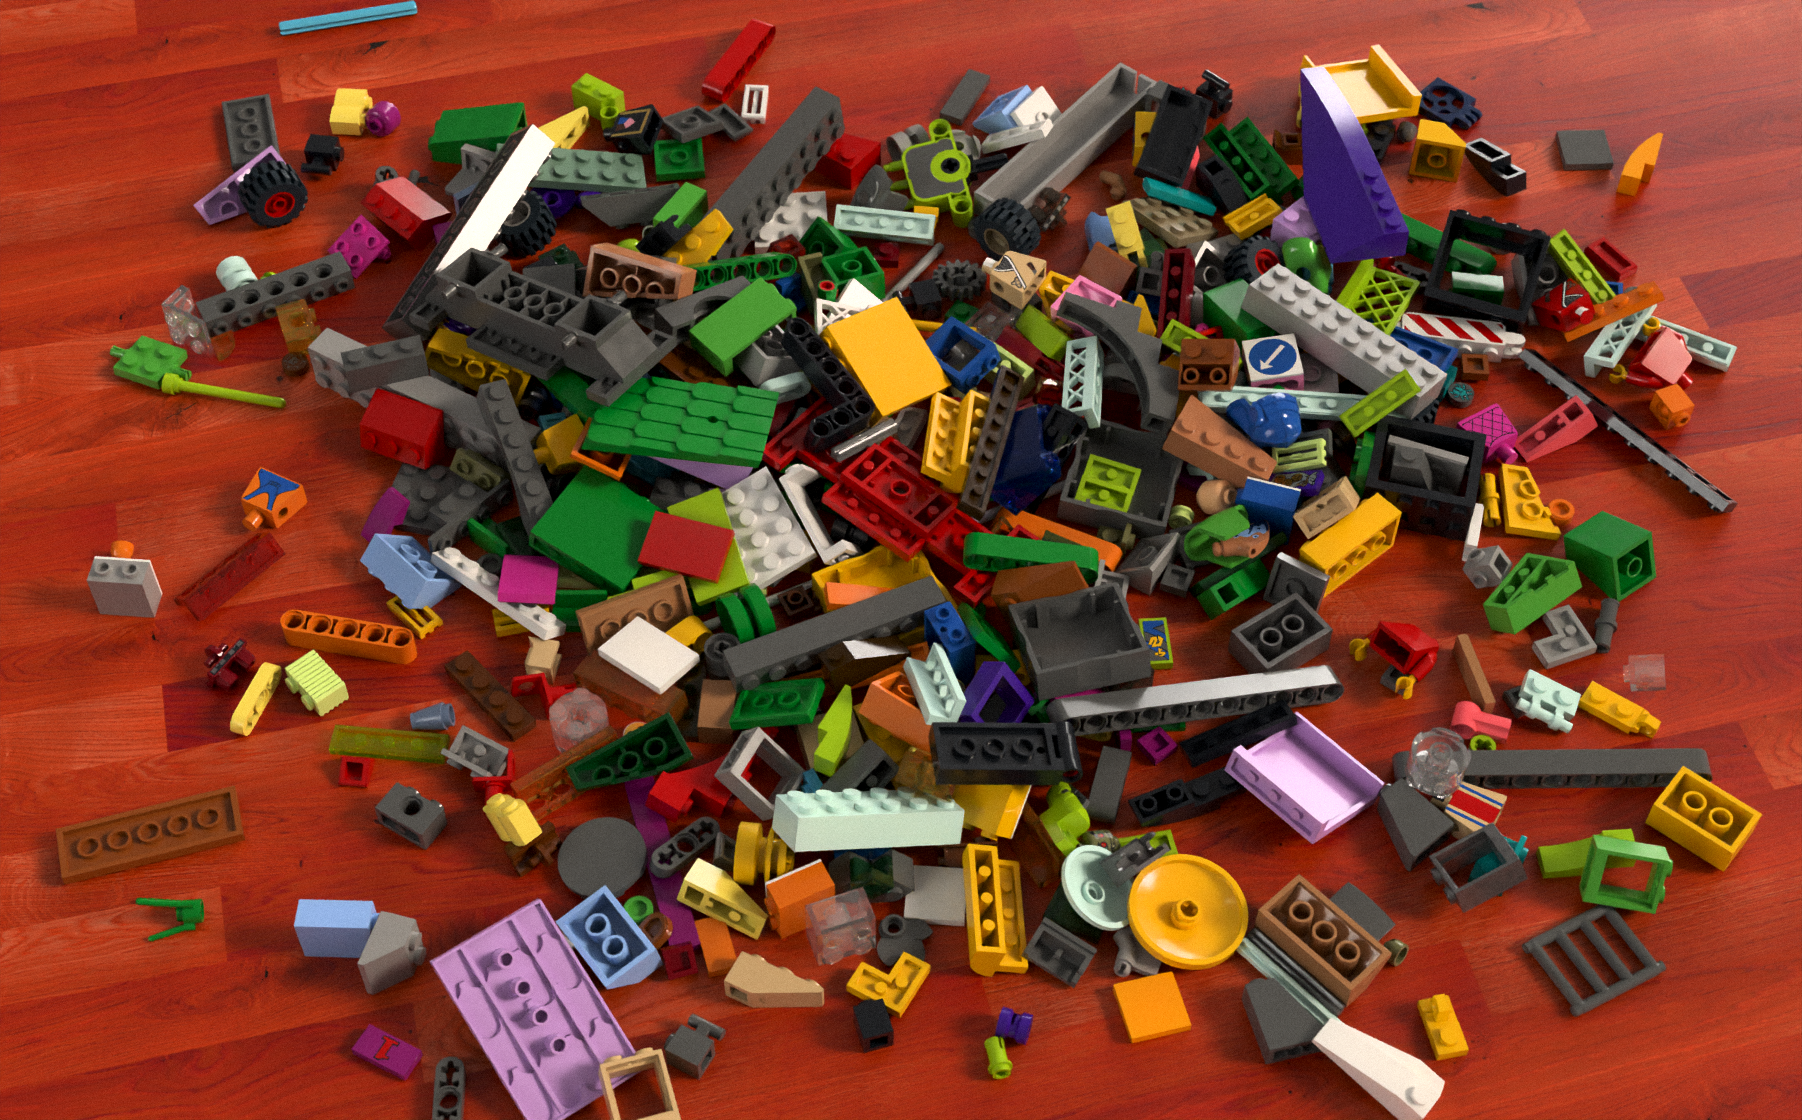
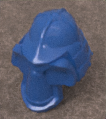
[1226,392,1302,449]

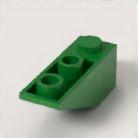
[1196,559,1270,621]

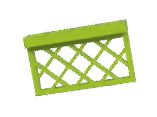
[1336,259,1421,336]

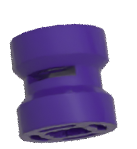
[995,1006,1033,1045]

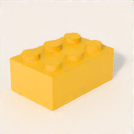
[1645,766,1762,872]

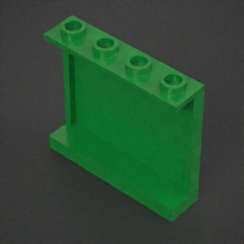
[529,465,669,596]

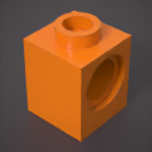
[1649,384,1695,430]

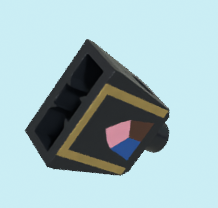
[603,104,663,155]

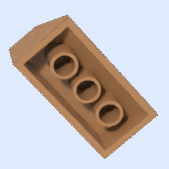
[1254,874,1392,1008]

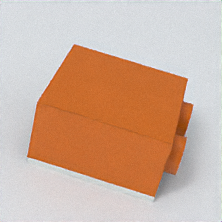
[764,859,836,939]

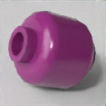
[365,101,401,137]

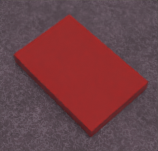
[637,511,735,584]

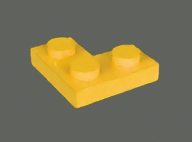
[846,952,931,1019]

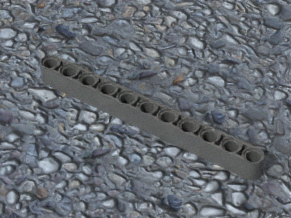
[1046,665,1344,736]
[1392,748,1713,789]

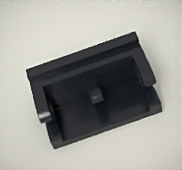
[635,215,692,256]

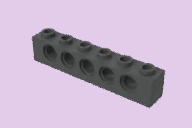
[195,251,355,340]

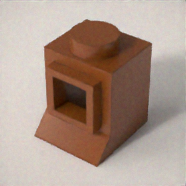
[1272,128,1303,165]

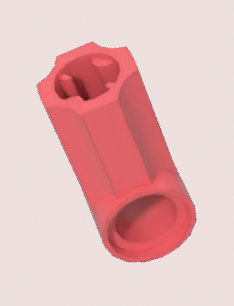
[1450,701,1511,744]

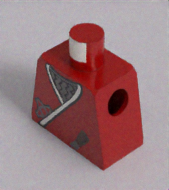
[1531,278,1595,332]

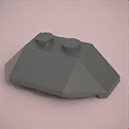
[580,183,680,229]

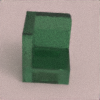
[850,855,894,900]

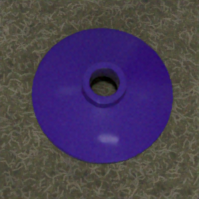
[530,187,576,219]

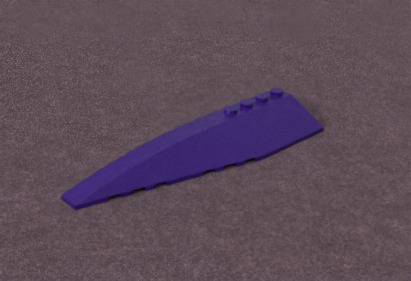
[1300,66,1409,264]

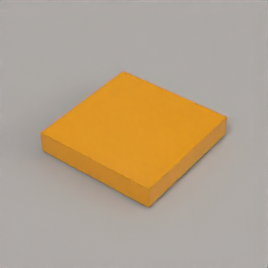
[1113,971,1191,1044]

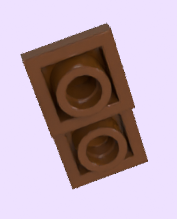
[777,585,823,619]

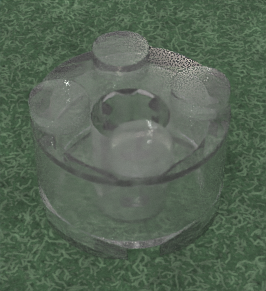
[549,688,610,758]
[1405,727,1471,799]

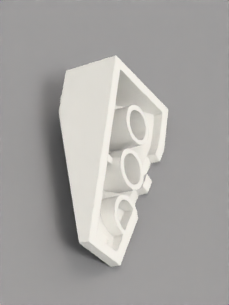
[1311,1018,1445,1120]

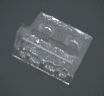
[161,285,215,358]

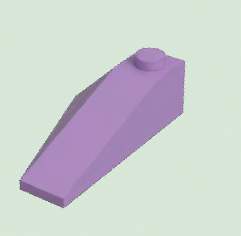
[193,145,286,225]

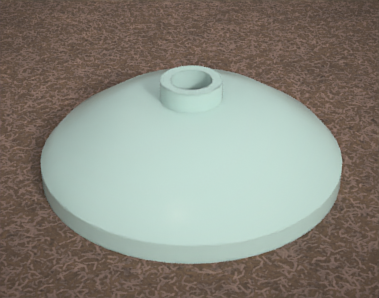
[1061,845,1135,931]

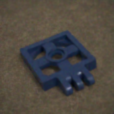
[1418,77,1483,130]

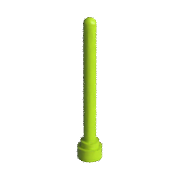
[161,373,286,408]

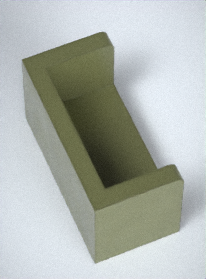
[796,252,837,315]

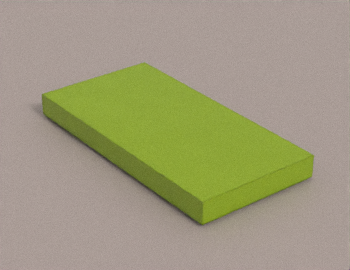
[667,488,750,606]

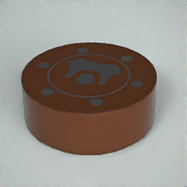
[281,352,309,377]

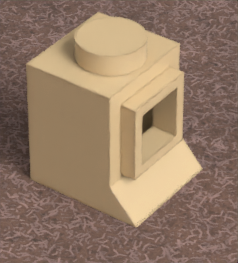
[524,636,562,685]

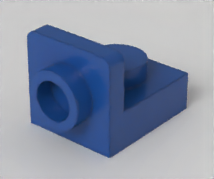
[775,271,807,313]

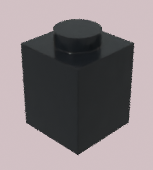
[853,998,894,1053]

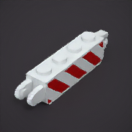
[1396,312,1526,363]

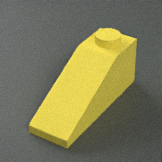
[538,106,590,149]
[676,858,768,940]

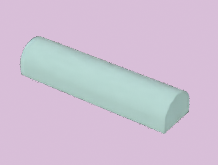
[1632,315,1737,372]

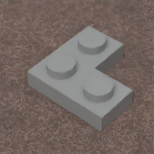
[1532,604,1597,669]

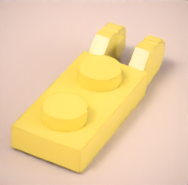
[1106,201,1148,268]

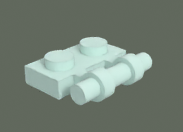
[1516,669,1581,734]

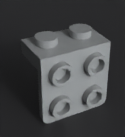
[445,143,496,196]

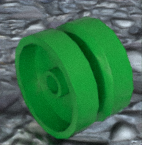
[715,583,776,644]

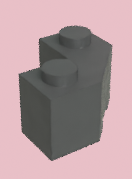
[828,849,915,904]

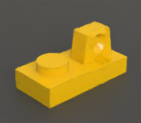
[1417,994,1469,1061]

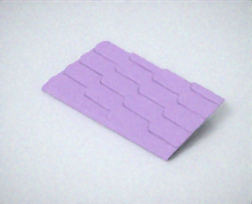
[429,898,641,1120]

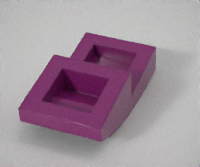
[361,487,410,543]

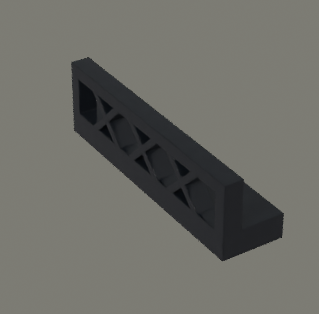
[999,403,1088,515]

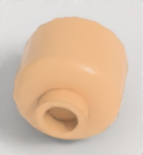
[1196,479,1237,515]

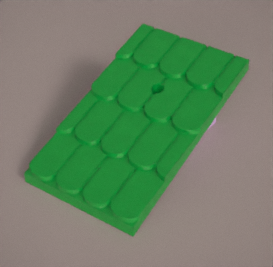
[581,376,780,489]

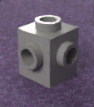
[1462,545,1513,589]

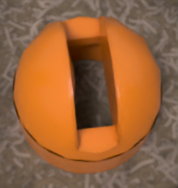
[110,541,134,559]

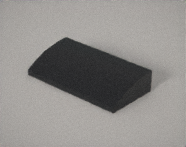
[1133,84,1213,187]

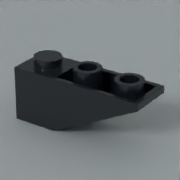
[1196,155,1250,216]

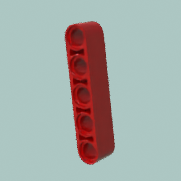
[701,18,776,102]

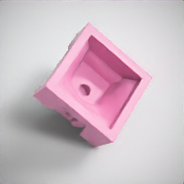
[1050,275,1123,340]

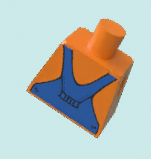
[241,467,307,531]

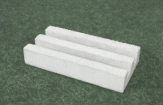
[741,85,769,124]
[1462,503,1484,561]

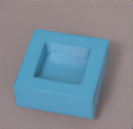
[800,769,823,793]

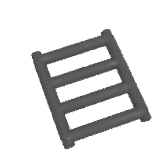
[1522,904,1666,1017]

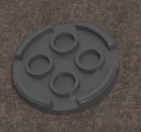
[558,817,648,899]

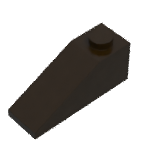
[817,635,912,694]

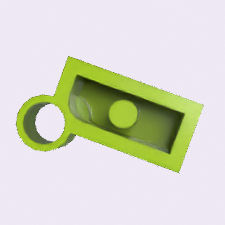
[571,73,625,130]

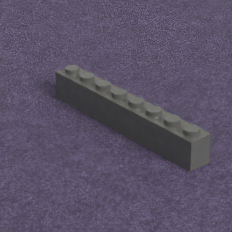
[723,575,946,693]

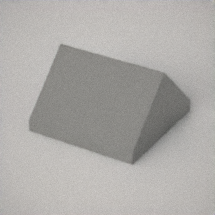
[1115,532,1181,596]

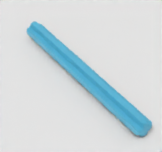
[279,1,417,36]

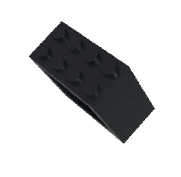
[1422,209,1551,335]
[1361,415,1487,542]

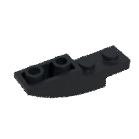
[1128,766,1247,827]

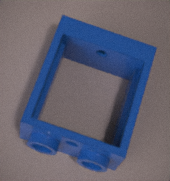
[925,316,1001,395]
[924,601,976,686]

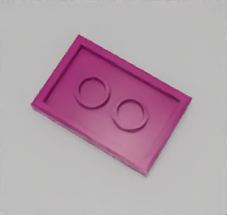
[498,554,559,605]

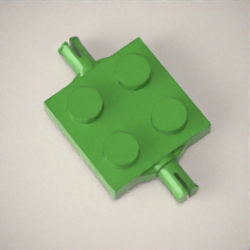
[110,335,192,389]

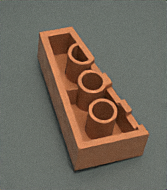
[583,242,697,299]
[1162,394,1277,489]

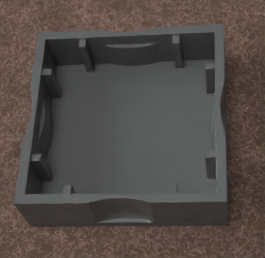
[1057,417,1184,540]
[1008,582,1151,701]

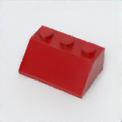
[360,176,453,252]
[360,388,445,470]

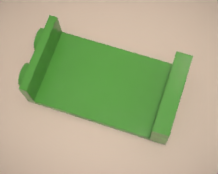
[689,277,797,377]

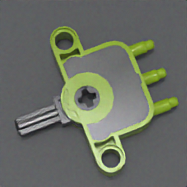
[883,119,1008,228]

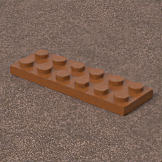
[56,786,245,884]

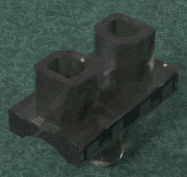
[1028,187,1071,232]

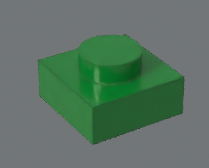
[944,299,979,327]

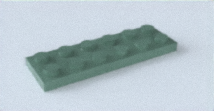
[496,143,646,193]

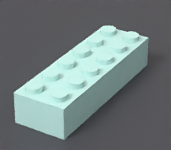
[772,785,965,852]

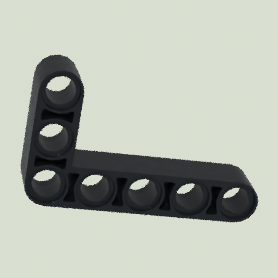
[781,317,875,453]

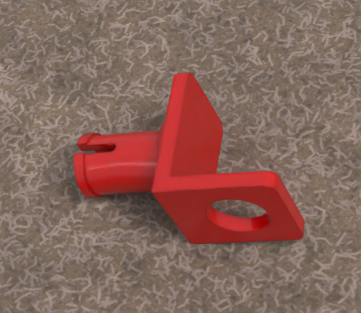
[510,673,578,719]
[472,750,516,815]

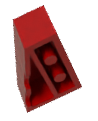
[814,133,881,190]

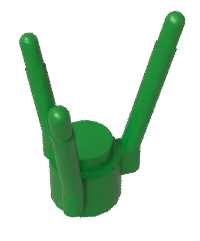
[135,898,204,942]

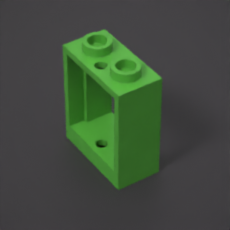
[653,182,708,229]
[1579,835,1673,914]

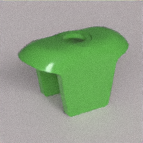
[1281,237,1332,295]
[1184,505,1250,568]

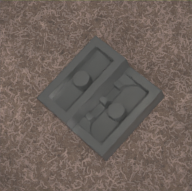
[1329,882,1396,941]

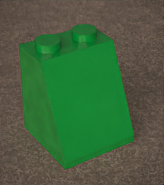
[1203,278,1281,355]
[1563,511,1656,602]

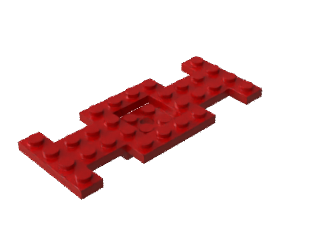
[762,396,1040,609]

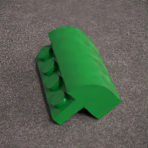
[1202,116,1300,205]

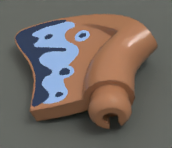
[1212,520,1270,558]

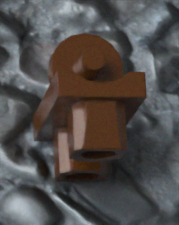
[504,821,562,877]

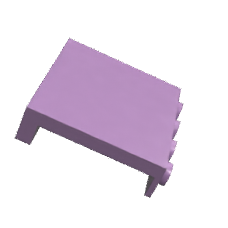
[1224,712,1385,844]

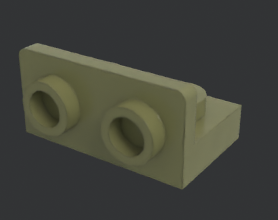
[450,448,512,493]

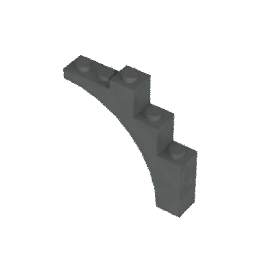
[1057,292,1180,435]

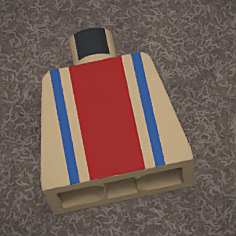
[1430,782,1507,840]

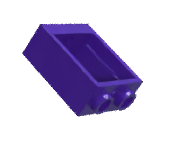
[957,661,1035,723]

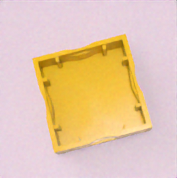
[812,545,962,647]

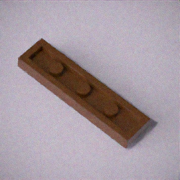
[444,650,537,742]

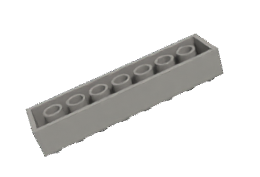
[1241,263,1448,420]

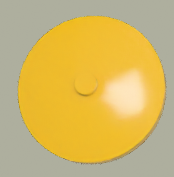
[1127,854,1248,970]

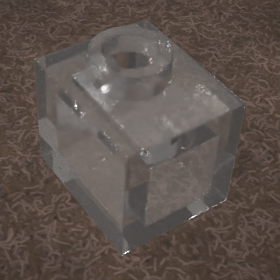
[1623,654,1666,692]

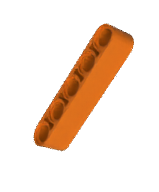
[989,506,1123,572]
[280,610,417,664]

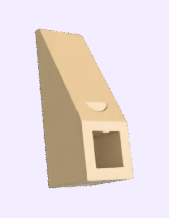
[724,951,824,1008]

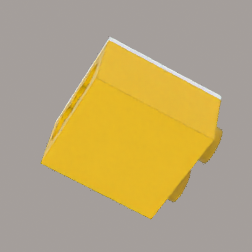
[954,785,1032,841]

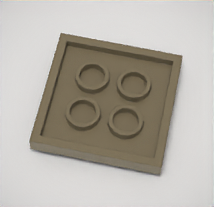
[1123,196,1219,248]

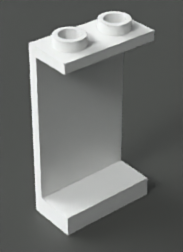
[779,464,864,565]

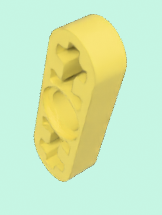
[230,662,281,736]

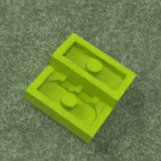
[1075,454,1142,513]

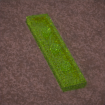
[329,724,450,764]

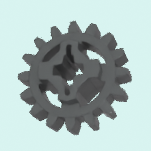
[932,259,987,302]

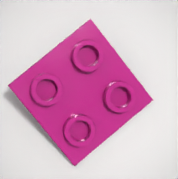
[327,214,391,279]

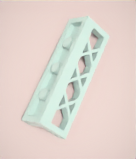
[834,204,936,246]
[1584,304,1657,378]
[1062,335,1105,429]
[903,642,966,725]

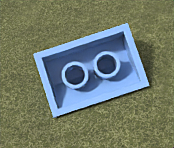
[360,533,462,610]
[555,885,664,990]

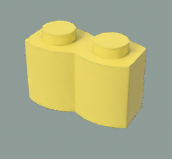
[330,88,372,135]
[483,793,542,846]

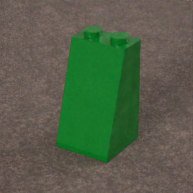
[428,102,528,165]

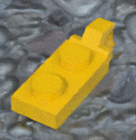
[1578,681,1661,739]

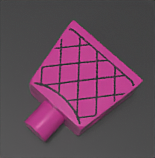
[1456,403,1518,465]

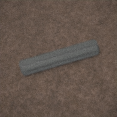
[830,418,899,462]

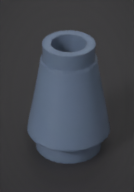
[410,702,455,730]

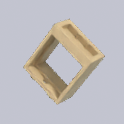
[1293,476,1360,539]
[598,1048,681,1120]

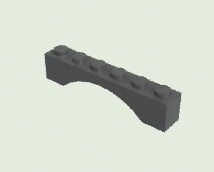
[476,379,553,538]

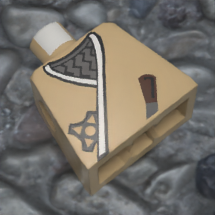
[982,251,1047,310]

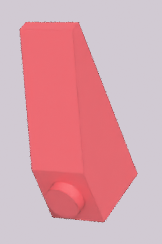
[1514,395,1598,462]

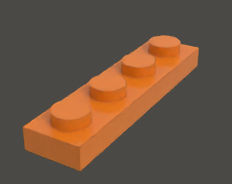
[1561,281,1665,342]

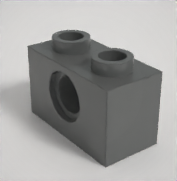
[375,782,448,850]

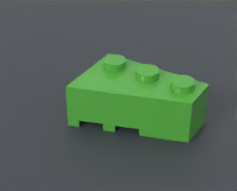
[1483,553,1582,635]

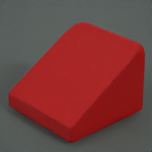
[338,755,375,787]

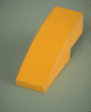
[1616,132,1663,196]

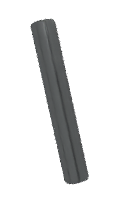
[1246,928,1345,1017]

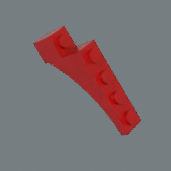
[645,726,780,823]

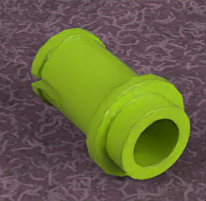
[984,1036,1013,1079]

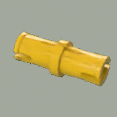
[1478,473,1501,527]

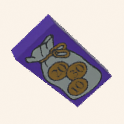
[1269,470,1325,497]

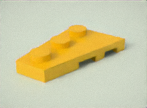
[1498,464,1561,540]

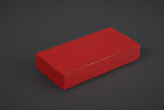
[1584,237,1638,282]

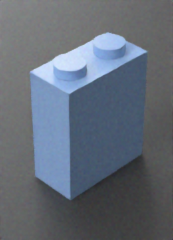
[294,899,380,958]

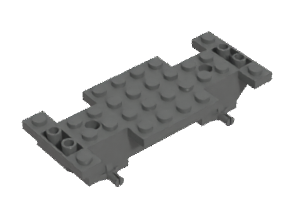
[408,243,677,407]

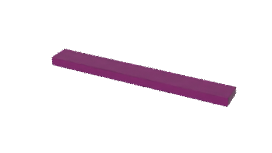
[624,776,701,951]

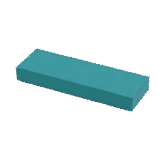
[1142,177,1217,216]

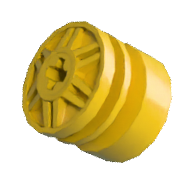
[733,821,795,886]

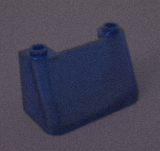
[990,404,1061,516]

